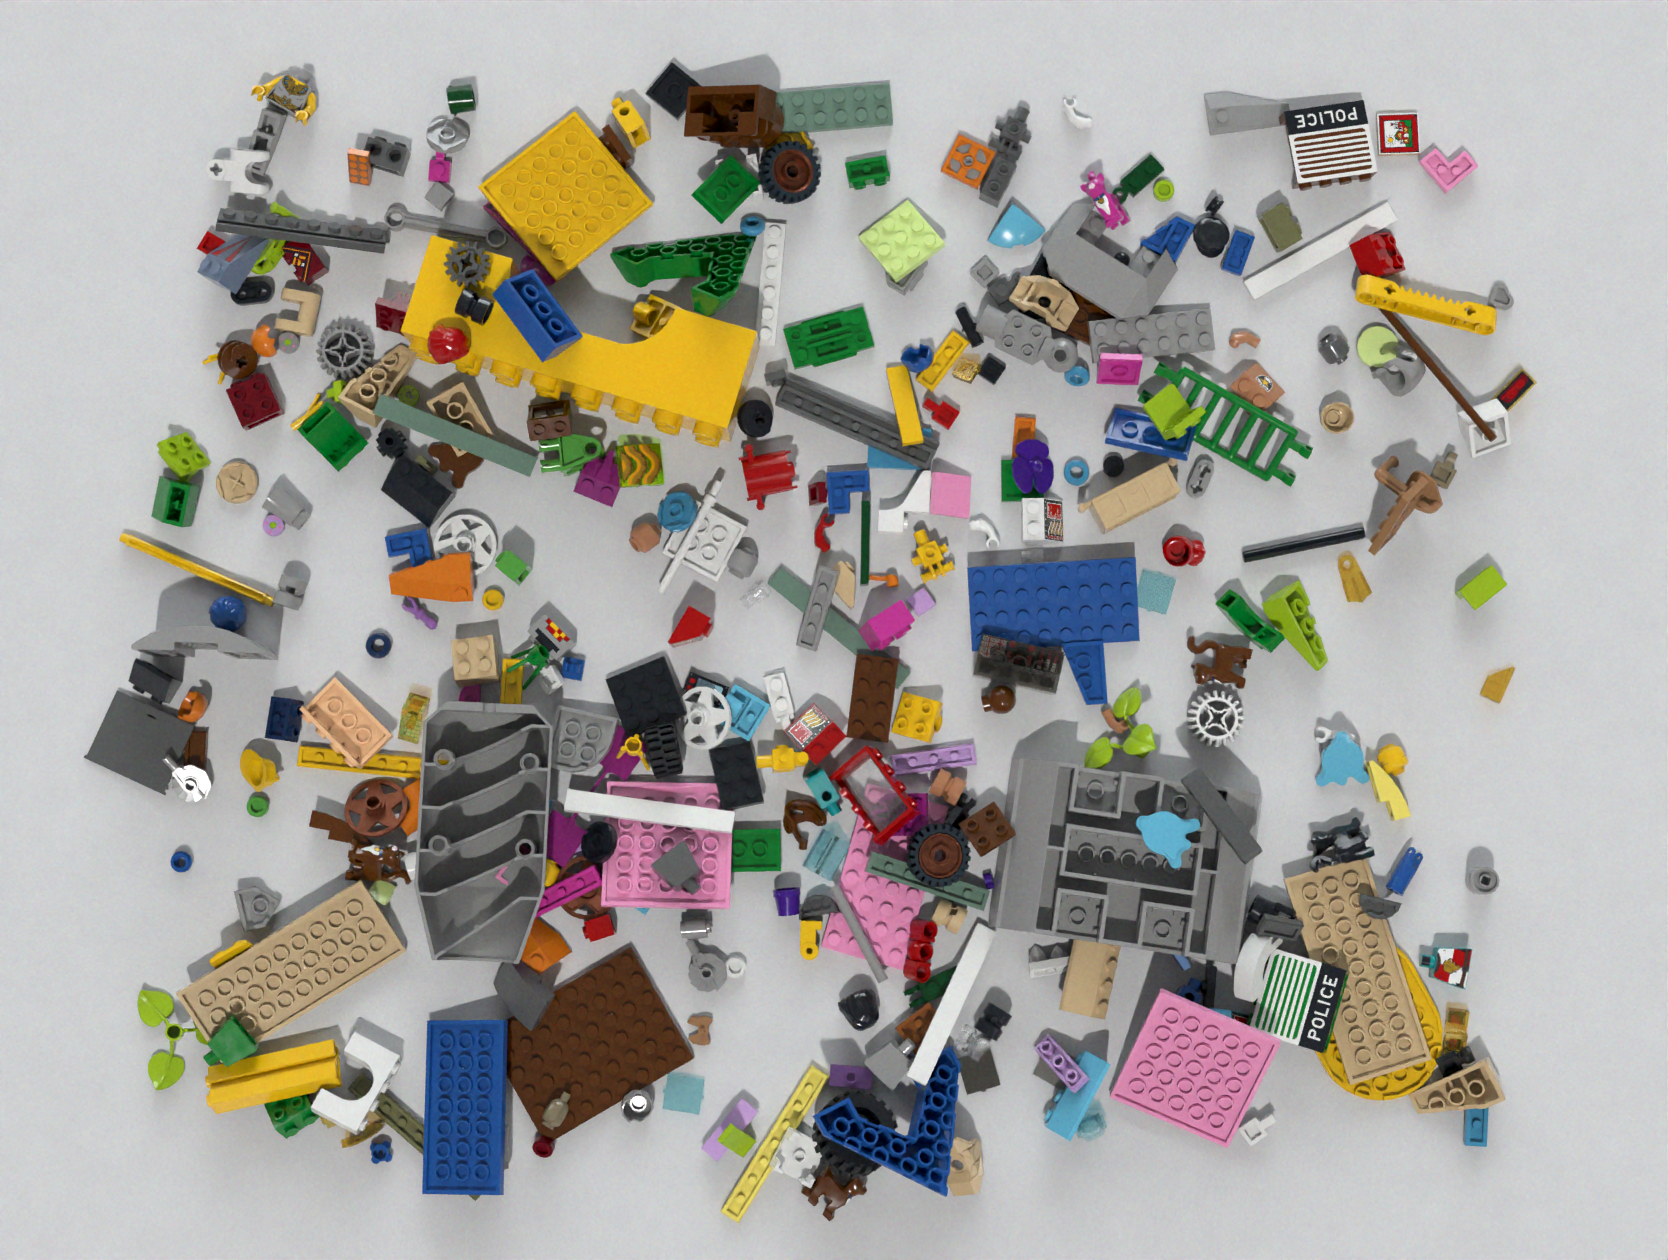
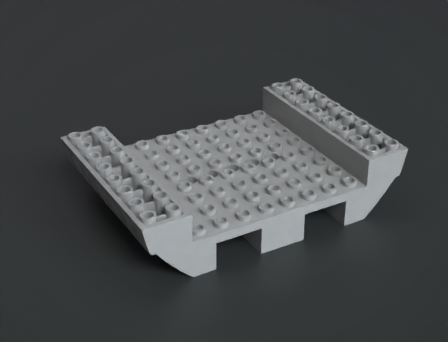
[988,758,1262,964]

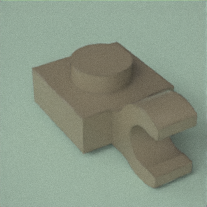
[1430,451,1458,490]

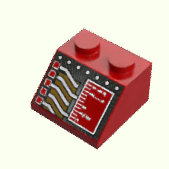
[668,606,714,648]
[783,703,847,765]

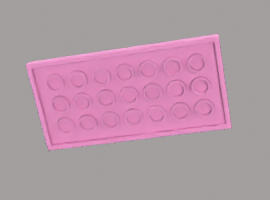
[821,784,948,970]

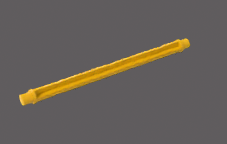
[119,533,274,607]

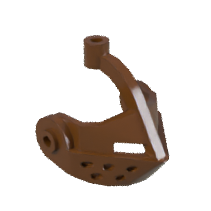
[783,799,827,850]

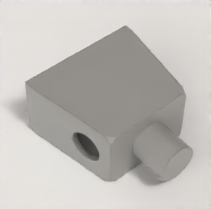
[863,1038,916,1091]

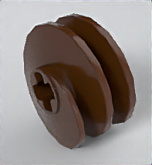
[217,340,258,379]

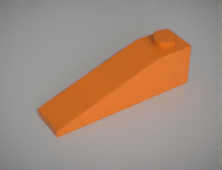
[389,552,475,602]
[521,918,571,975]

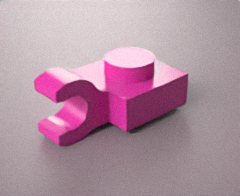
[428,151,452,183]

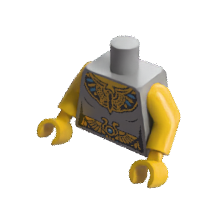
[251,69,316,126]

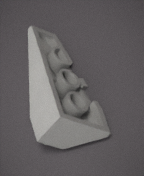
[1204,92,1290,136]

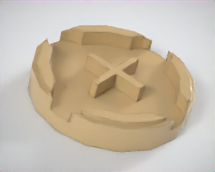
[216,462,259,504]

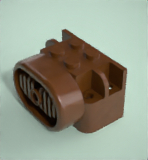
[684,84,784,148]

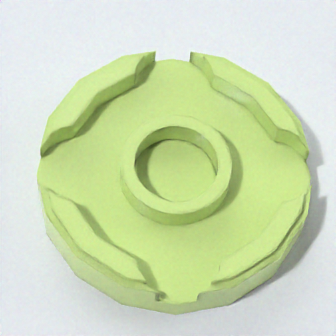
[1356,326,1398,368]

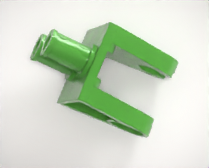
[538,433,604,476]

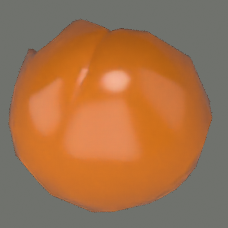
[250,324,277,358]
[178,691,208,722]

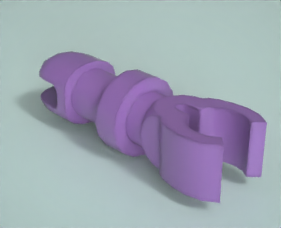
[401,597,437,630]

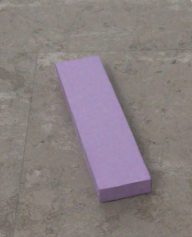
[890,743,977,776]

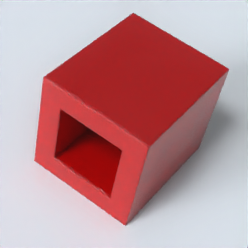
[582,914,616,942]

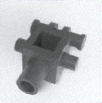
[988,106,1032,160]

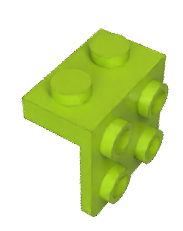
[1143,384,1206,440]

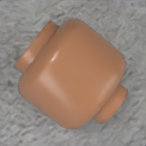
[629,522,661,553]

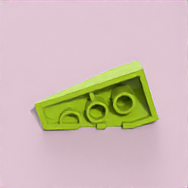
[1261,580,1328,671]

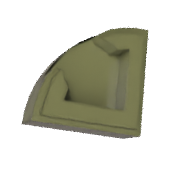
[415,454,438,475]

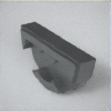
[1358,893,1402,919]
[799,895,840,920]

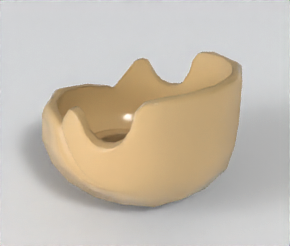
[1320,402,1355,434]

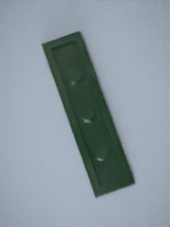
[860,501,870,586]

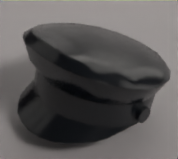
[1193,217,1230,258]

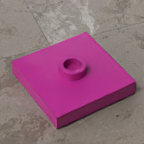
[1096,353,1143,385]

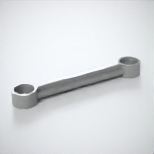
[384,208,508,250]

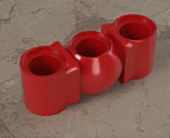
[903,918,938,983]

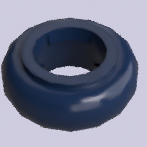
[365,633,392,659]

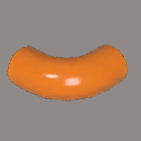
[397,778,420,836]

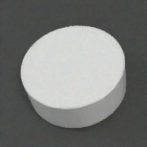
[725,957,746,978]

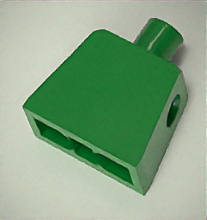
[203,1014,258,1067]

